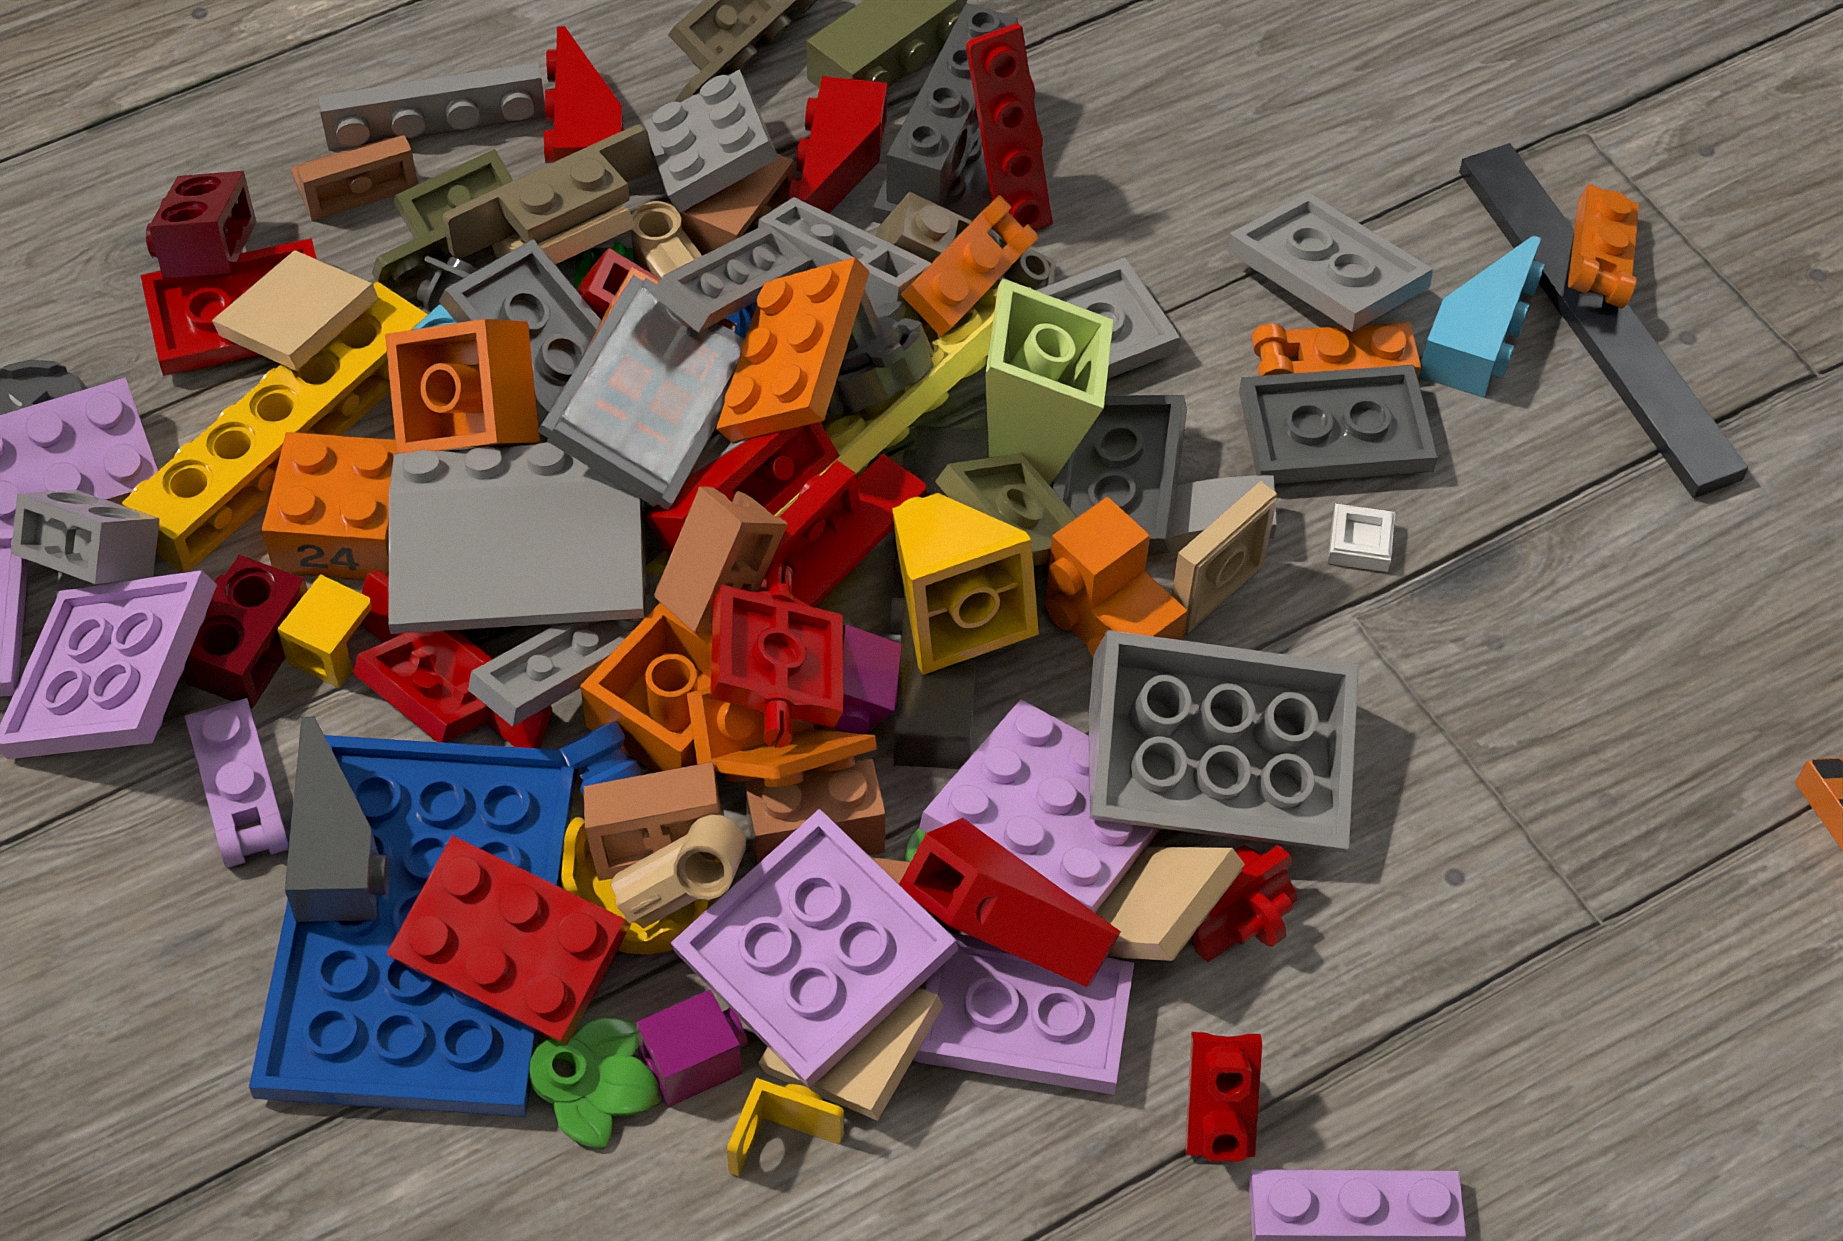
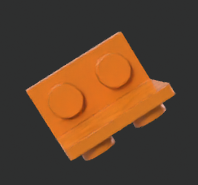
[687,687,877,787]

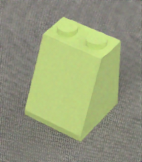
[985,279,1113,486]

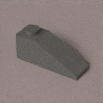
[285,716,390,922]

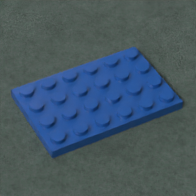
[249,735,578,1117]

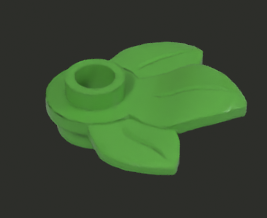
[529,1017,662,1149]

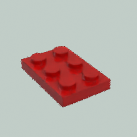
[140,238,317,376]
[387,835,631,1045]

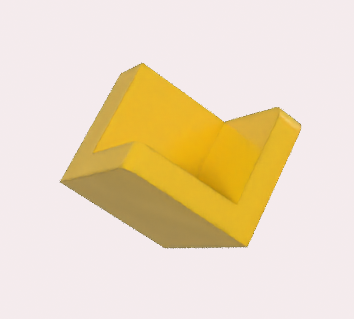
[277,574,372,688]

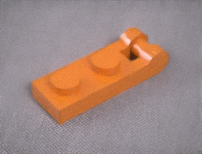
[1568,183,1639,309]
[900,195,1040,337]
[1251,322,1421,379]

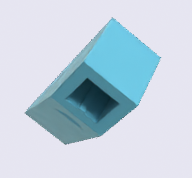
[1419,236,1545,398]

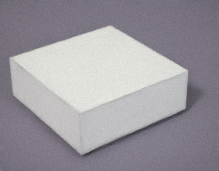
[1328,503,1395,572]

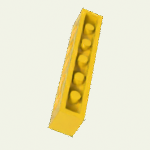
[122,281,428,573]

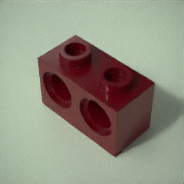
[146,171,257,279]
[183,554,308,709]

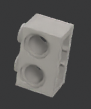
[11,490,160,584]

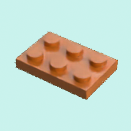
[716,257,870,443]

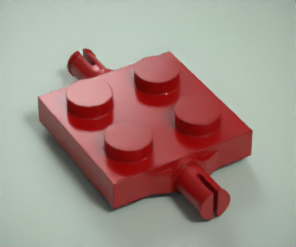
[710,564,843,748]

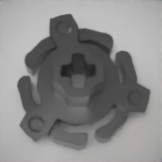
[827,289,934,415]

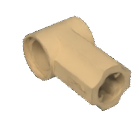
[631,201,702,279]
[611,815,746,929]

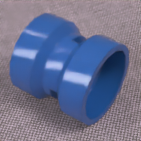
[560,720,644,796]

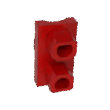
[1192,844,1298,962]
[1185,1032,1263,1162]

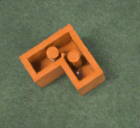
[1045,496,1188,658]

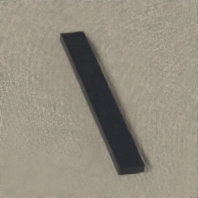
[1459,143,1748,498]

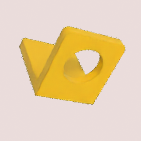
[727,1078,844,1177]

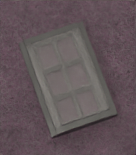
[538,275,744,510]

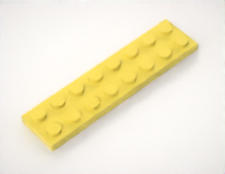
[646,287,1031,579]

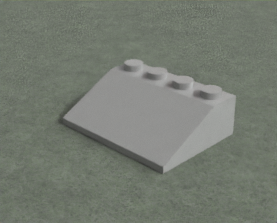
[389,438,648,634]
[1089,630,1359,853]

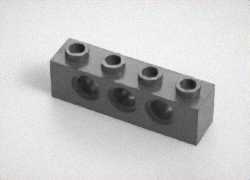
[886,3,1018,207]

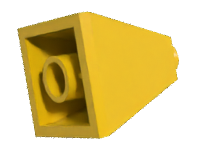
[892,493,1039,675]

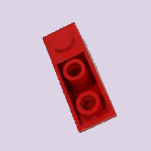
[544,26,624,163]
[788,76,887,214]
[899,818,1121,987]

